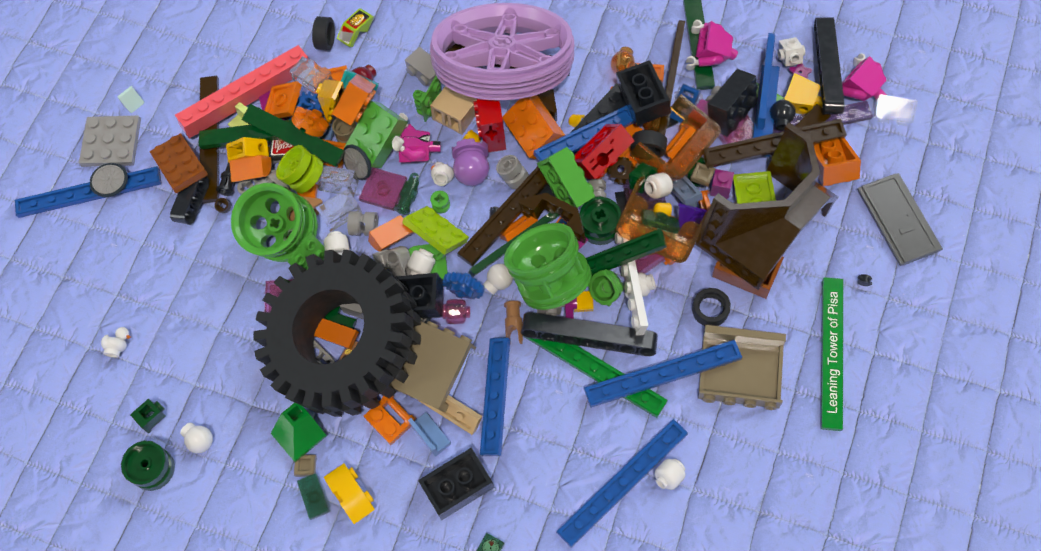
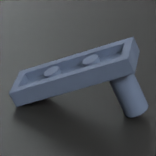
[664,167,703,208]

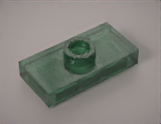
[640,209,680,234]
[297,473,330,520]

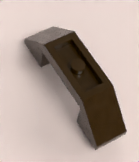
[518,193,586,243]

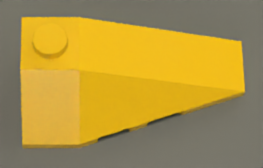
[316,80,345,124]

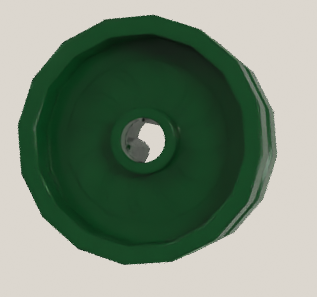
[580,196,621,245]
[121,440,175,491]

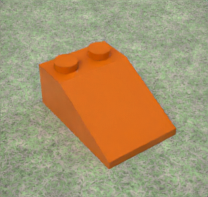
[814,138,861,186]

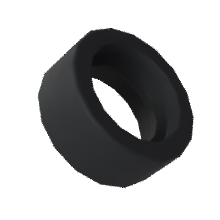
[312,16,335,50]
[631,130,667,158]
[692,288,731,326]

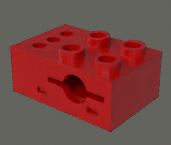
[473,98,506,153]
[574,124,634,179]

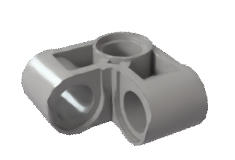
[372,246,412,277]

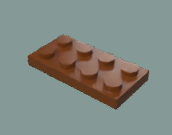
[149,133,208,193]

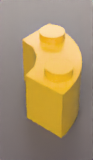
[324,463,375,524]

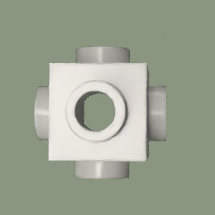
[777,37,805,67]

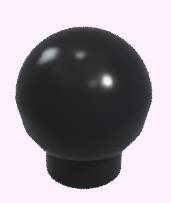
[770,99,796,131]

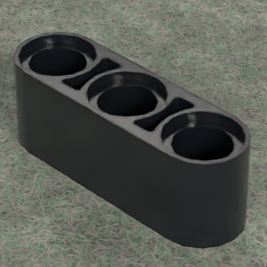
[170,176,209,225]

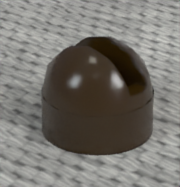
[214,198,231,213]

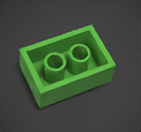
[344,101,408,168]
[537,147,595,208]

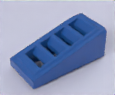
[670,84,701,124]

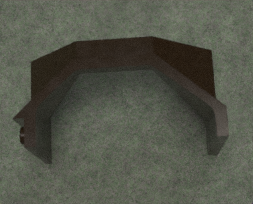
[695,122,839,290]

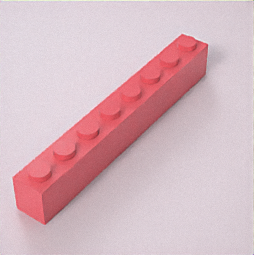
[175,45,311,139]

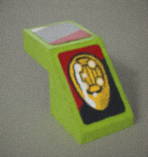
[337,8,374,47]

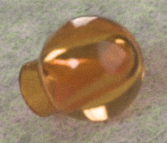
[611,47,635,73]

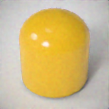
[568,114,585,127]
[462,130,481,143]
[653,202,672,218]

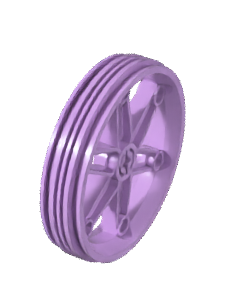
[430,3,574,100]

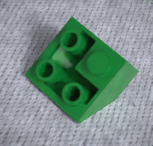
[271,403,327,462]

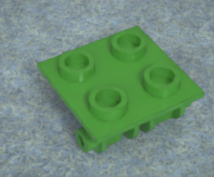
[413,76,442,122]
[287,231,325,269]

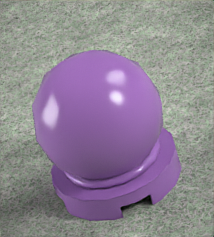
[452,138,490,186]

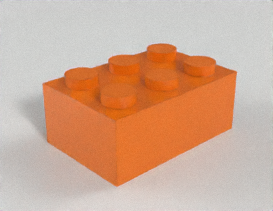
[332,74,376,125]
[502,95,565,159]

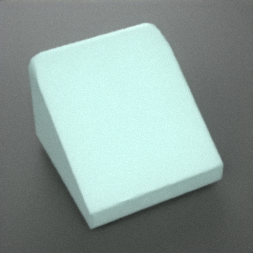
[118,86,144,113]

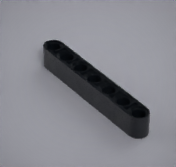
[814,17,844,115]
[521,312,658,356]

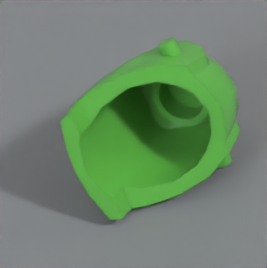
[588,269,624,307]

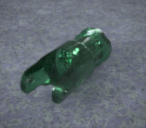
[394,173,419,215]

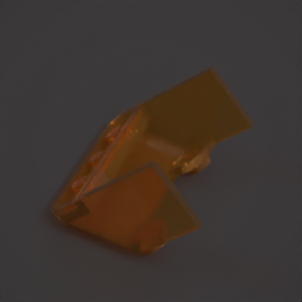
[630,94,721,179]
[617,176,709,263]

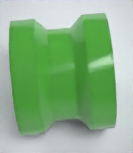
[430,190,450,214]

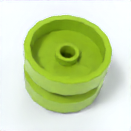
[276,145,323,194]

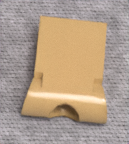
[430,86,477,135]

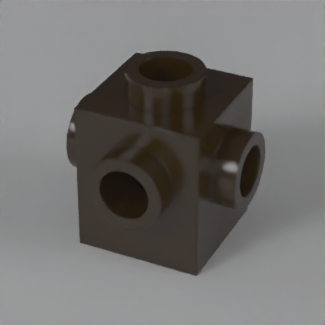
[608,157,636,185]

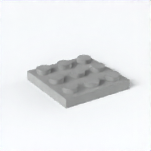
[79,116,141,167]

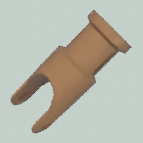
[504,301,523,344]

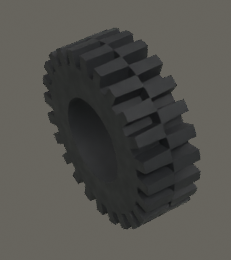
[253,250,421,417]

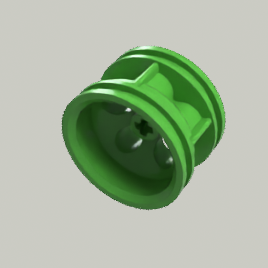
[231,183,318,262]
[504,223,592,310]

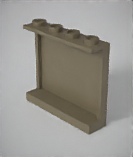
[390,318,477,413]
[698,325,786,410]

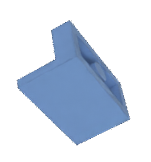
[408,412,451,457]

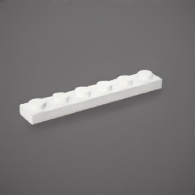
[615,224,648,335]

